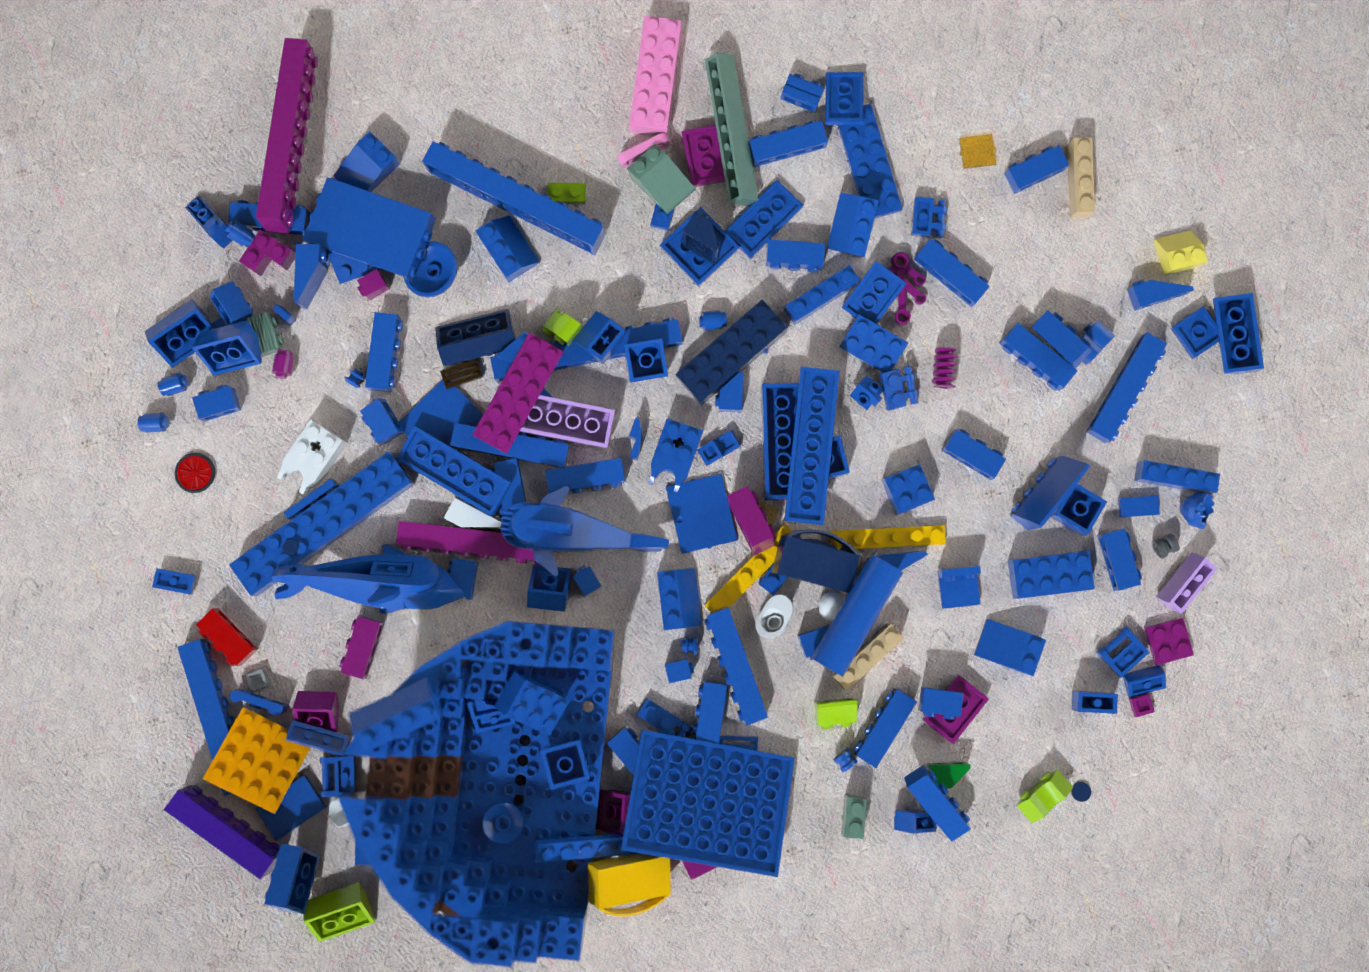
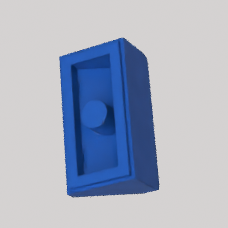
[1123,665,1166,698]

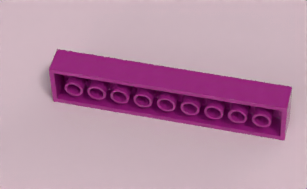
[256,38,318,233]

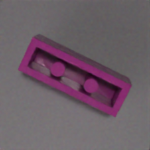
[340,616,384,679]

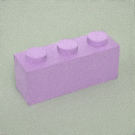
[1156,552,1217,614]

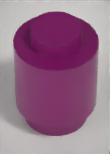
[272,350,294,379]

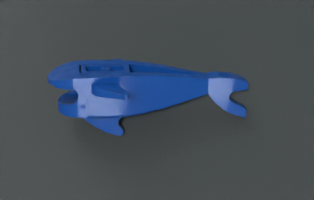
[501,486,669,576]

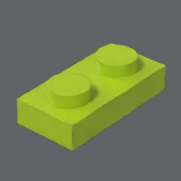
[548,183,586,204]

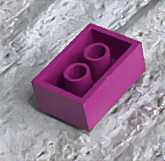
[727,486,776,556]

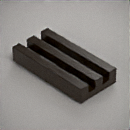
[440,359,483,390]

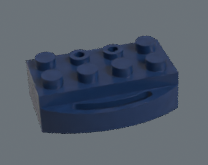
[771,529,860,593]

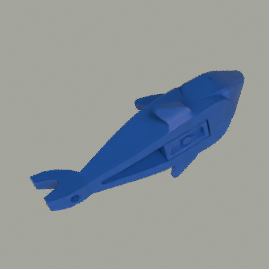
[272,544,464,614]

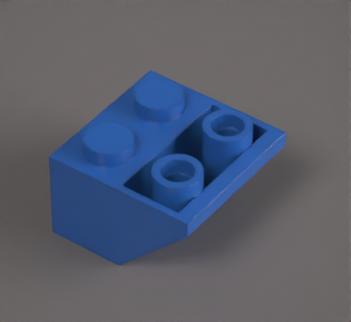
[572,311,626,364]

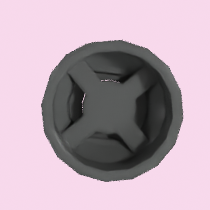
[1152,533,1180,559]

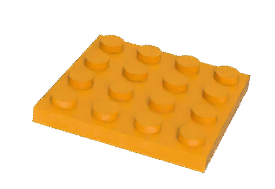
[203,707,311,814]

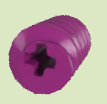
[932,348,959,389]

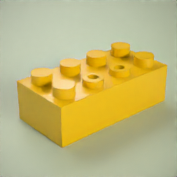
[588,853,671,917]

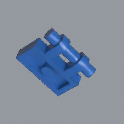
[911,197,947,239]
[879,366,919,411]

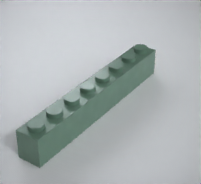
[705,52,758,206]

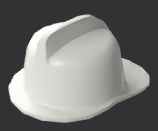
[756,595,793,639]

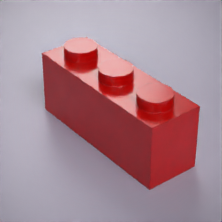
[196,608,258,666]

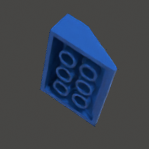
[1010,455,1091,530]

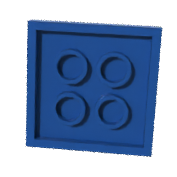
[660,207,740,287]

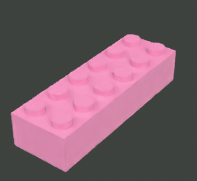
[629,16,681,136]

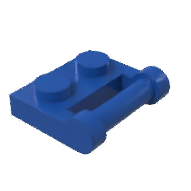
[1096,626,1150,678]
[320,755,356,797]

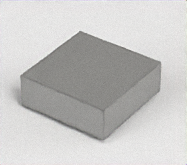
[245,667,271,693]

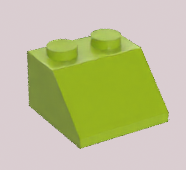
[814,698,857,729]

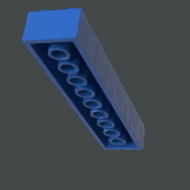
[422,141,605,255]
[229,451,415,596]

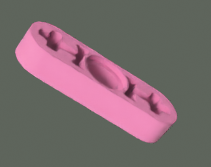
[618,133,670,168]

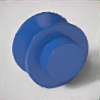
[344,368,366,388]
[682,636,698,655]

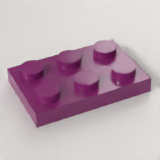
[682,125,725,187]
[922,674,989,744]

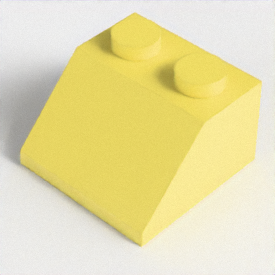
[1154,231,1208,276]

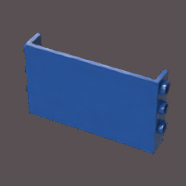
[302,177,436,282]

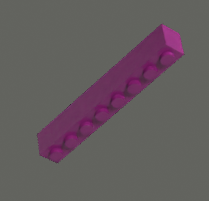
[396,521,540,565]

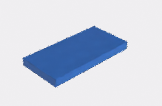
[725,180,804,259]

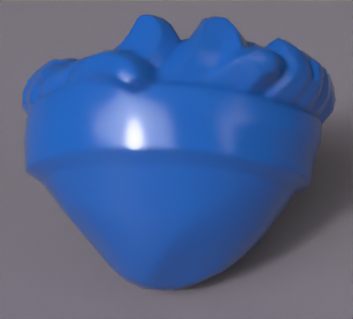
[1180,492,1214,529]

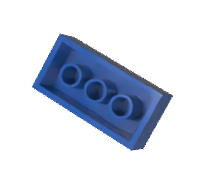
[1007,551,1095,599]

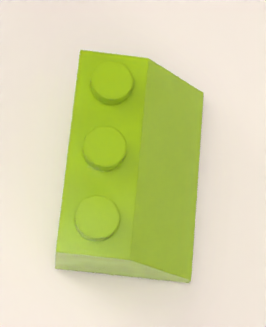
[303,882,375,942]

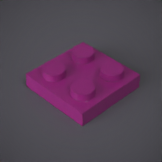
[1144,618,1194,665]

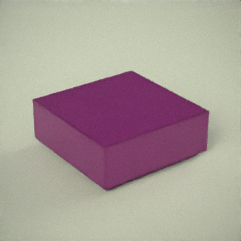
[1129,693,1155,717]

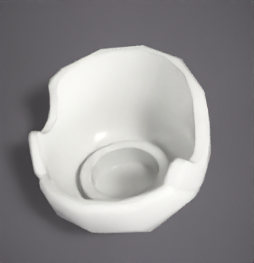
[819,591,845,622]
[329,798,349,828]

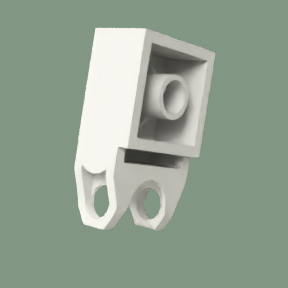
[277,420,347,495]

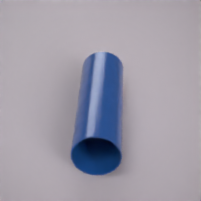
[811,554,903,677]

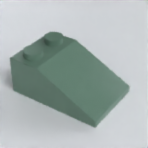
[627,144,696,214]

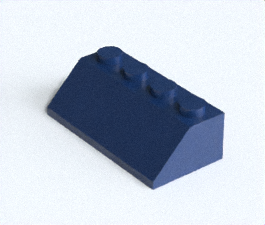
[435,309,516,366]

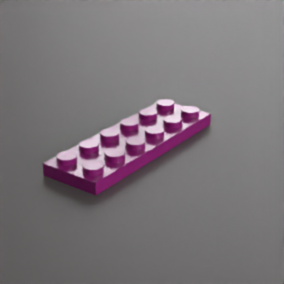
[472,333,564,454]

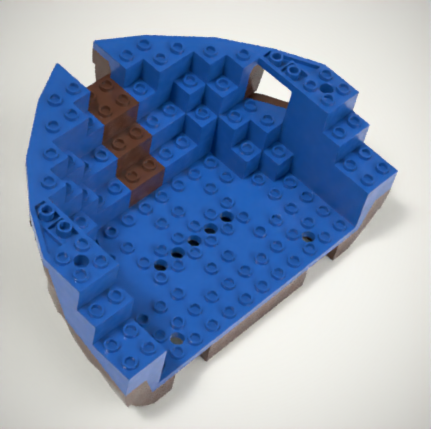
[338,621,615,967]

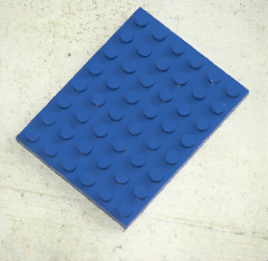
[621,730,795,877]

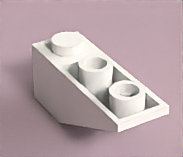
[444,498,502,528]

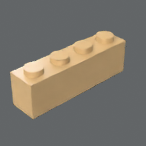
[1067,138,1095,218]
[831,624,904,691]

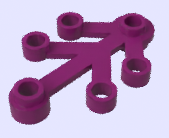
[888,252,926,325]

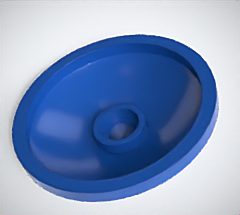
[404,241,457,298]

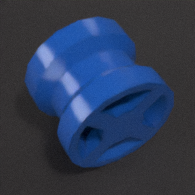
[833,748,858,773]

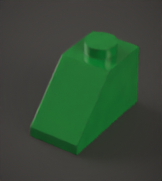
[928,762,971,789]

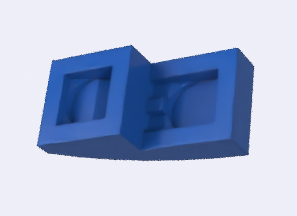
[629,418,642,461]
[697,430,741,466]

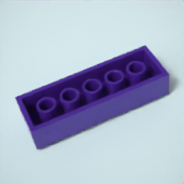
[164,785,281,879]

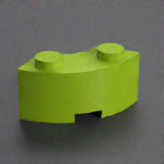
[541,309,583,346]
[1016,769,1073,823]

